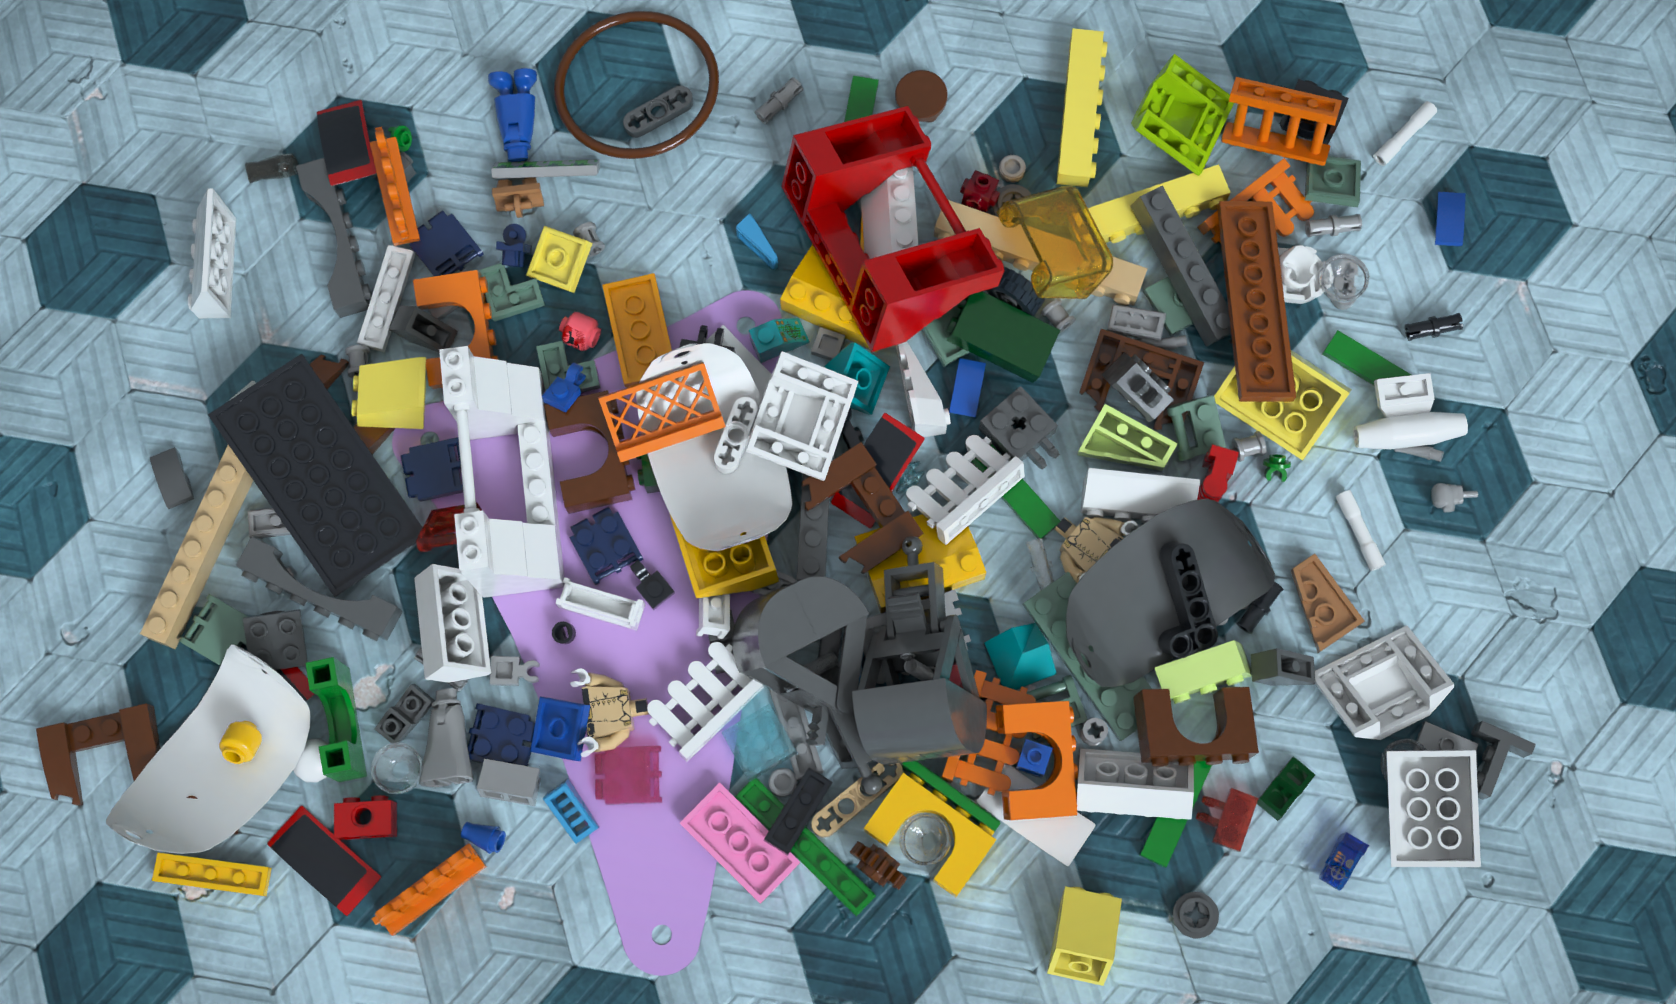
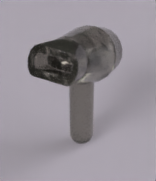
[245,154,299,183]

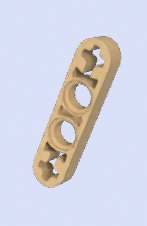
[811,763,903,838]

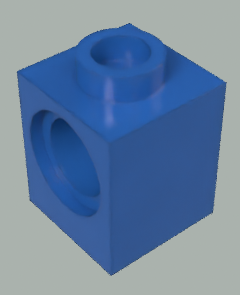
[1015,739,1053,779]

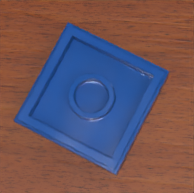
[530,696,590,761]

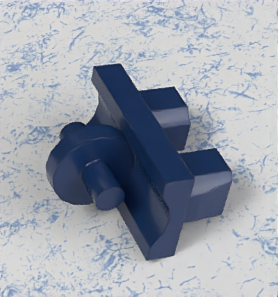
[496,224,532,267]

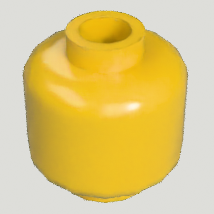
[219,721,262,764]

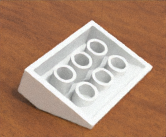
[188,188,236,319]
[1387,750,1481,867]

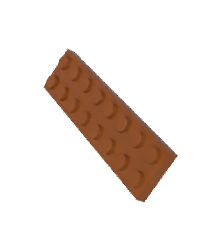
[1217,201,1296,402]

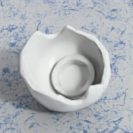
[1279,245,1316,290]
[293,738,329,782]

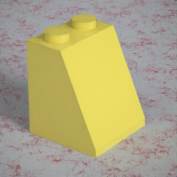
[352,357,426,429]
[1047,886,1122,986]

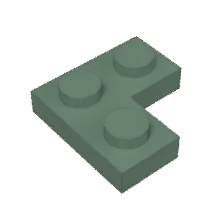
[478,263,545,322]
[536,341,601,392]

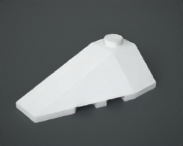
[896,341,951,437]

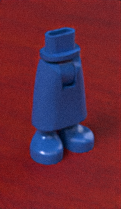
[488,68,537,162]

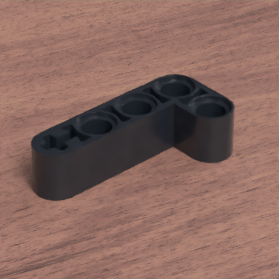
[1158,541,1218,658]

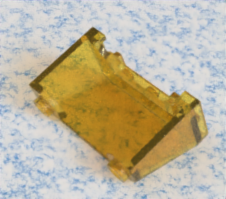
[996,186,1113,299]

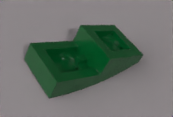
[1255,756,1315,821]

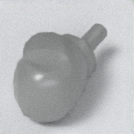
[1431,483,1478,513]

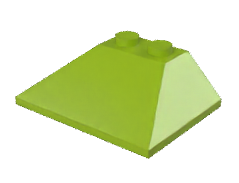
[1131,54,1234,176]

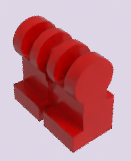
[1197,444,1239,502]

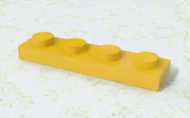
[152,852,272,896]

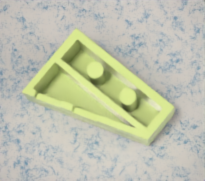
[1077,404,1177,471]
[1155,640,1252,704]

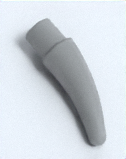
[1139,335,1187,349]
[1394,446,1444,462]

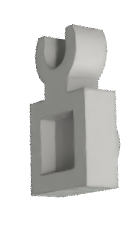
[490,656,540,686]

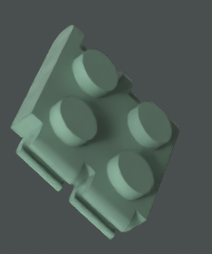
[179,594,248,666]

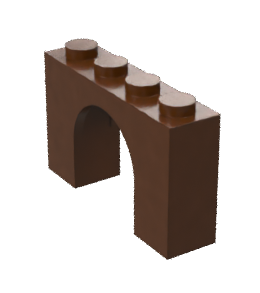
[544,390,636,514]
[1133,687,1259,767]

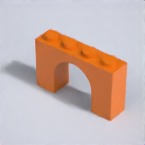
[413,270,499,389]
[996,701,1078,820]

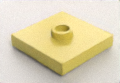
[526,226,593,293]

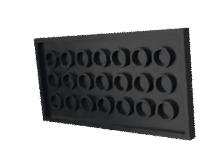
[208,354,428,597]

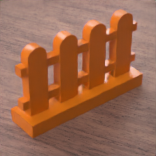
[370,127,420,246]
[1197,158,1314,244]
[941,670,1036,796]
[372,843,487,936]

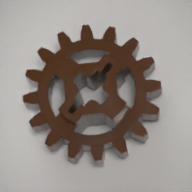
[850,841,907,890]

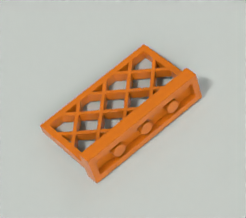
[598,362,726,462]

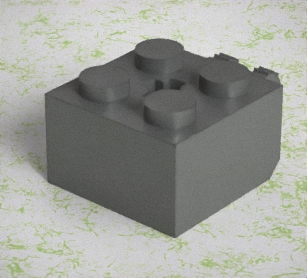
[1102,352,1174,422]
[979,386,1060,469]

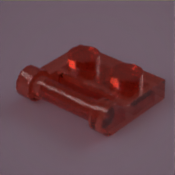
[416,503,482,552]

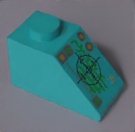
[748,318,810,363]

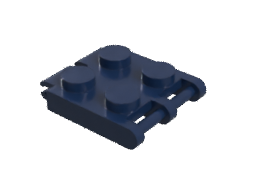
[409,210,484,276]
[401,437,463,502]
[569,506,644,585]
[467,703,535,766]

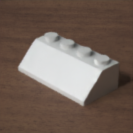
[861,166,918,259]
[1080,468,1200,523]
[414,564,491,683]
[1077,748,1194,819]

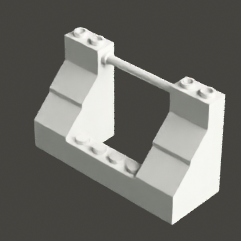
[439,346,564,598]

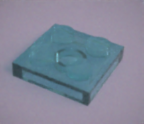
[722,703,798,782]

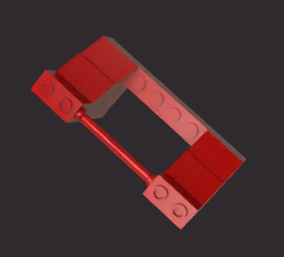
[781,106,1005,352]

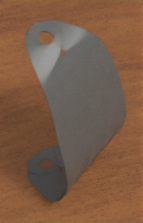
[1066,499,1275,687]

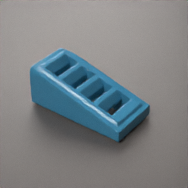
[736,214,778,270]
[542,779,599,844]

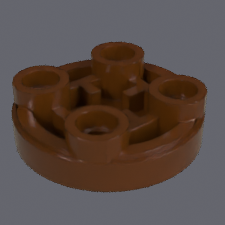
[895,70,948,123]

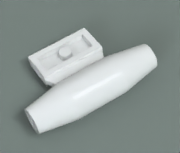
[1353,373,1468,450]

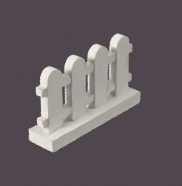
[906,435,1025,545]
[647,642,765,762]

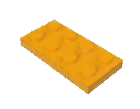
[602,273,672,387]

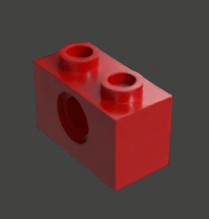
[334,796,397,840]

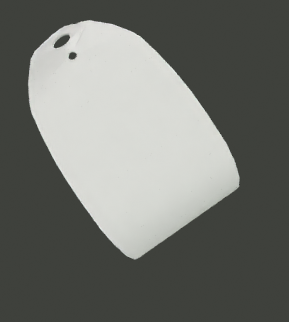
[636,343,792,551]
[106,644,310,854]

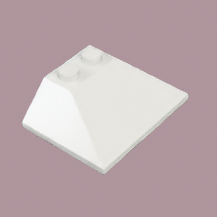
[746,351,858,481]
[1315,625,1454,740]

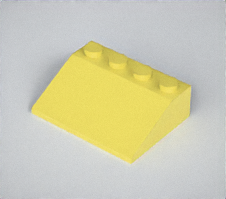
[1214,350,1352,460]

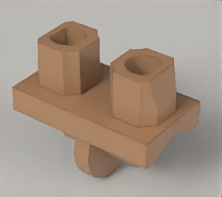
[492,177,544,218]

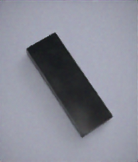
[763,768,833,856]

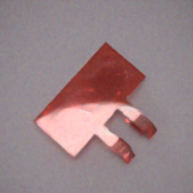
[1196,788,1258,852]

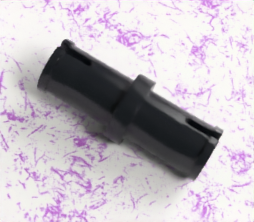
[1405,313,1463,341]
[1237,582,1284,634]

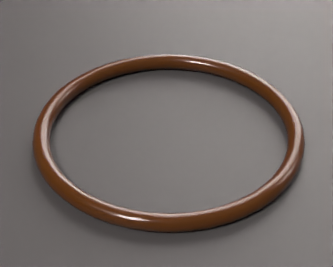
[554,11,719,159]

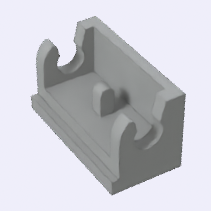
[477,759,541,806]

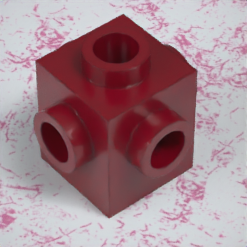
[960,170,1000,213]

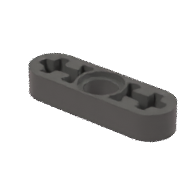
[623,86,693,138]

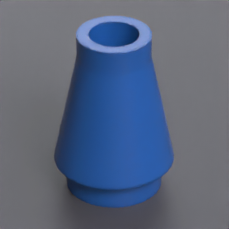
[461,822,506,854]

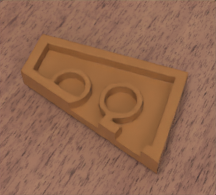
[1291,554,1365,653]

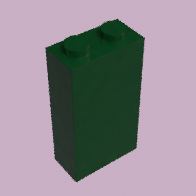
[946,291,1060,383]

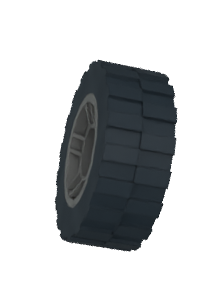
[986,267,1045,317]

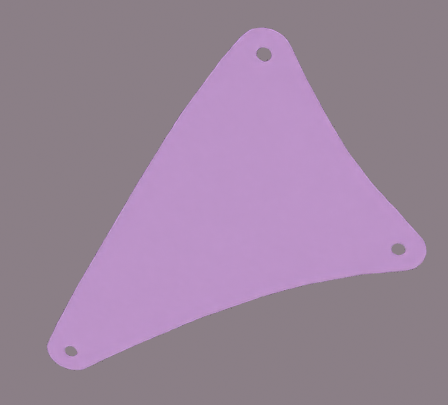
[392,290,782,976]

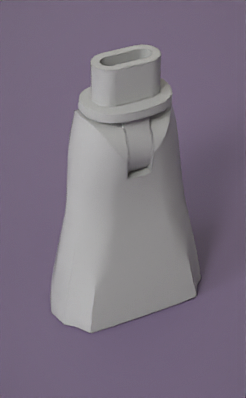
[419,688,473,787]

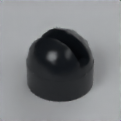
[552,621,576,644]

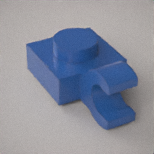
[542,363,586,413]

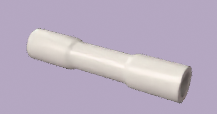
[1373,101,1437,166]
[1336,490,1386,571]

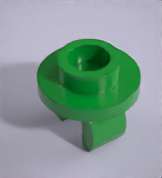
[388,125,412,152]
[1263,454,1291,482]

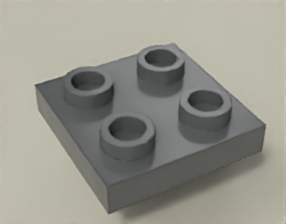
[243,609,308,672]

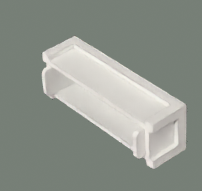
[556,577,645,631]
[696,594,730,639]

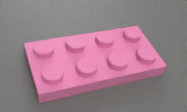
[680,782,800,904]

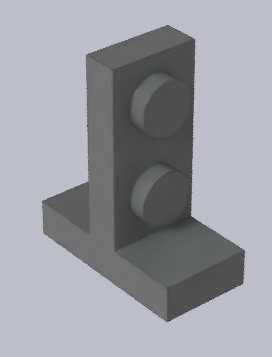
[1471,721,1536,800]

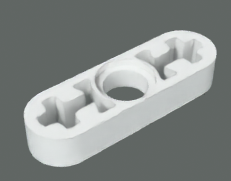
[714,397,758,474]

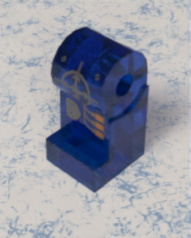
[1319,832,1370,891]

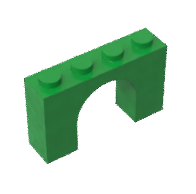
[305,657,367,782]

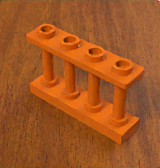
[1221,77,1342,166]

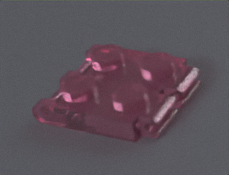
[595,746,662,805]

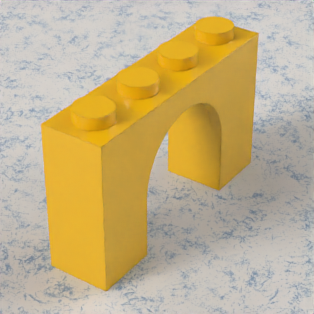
[863,773,996,898]

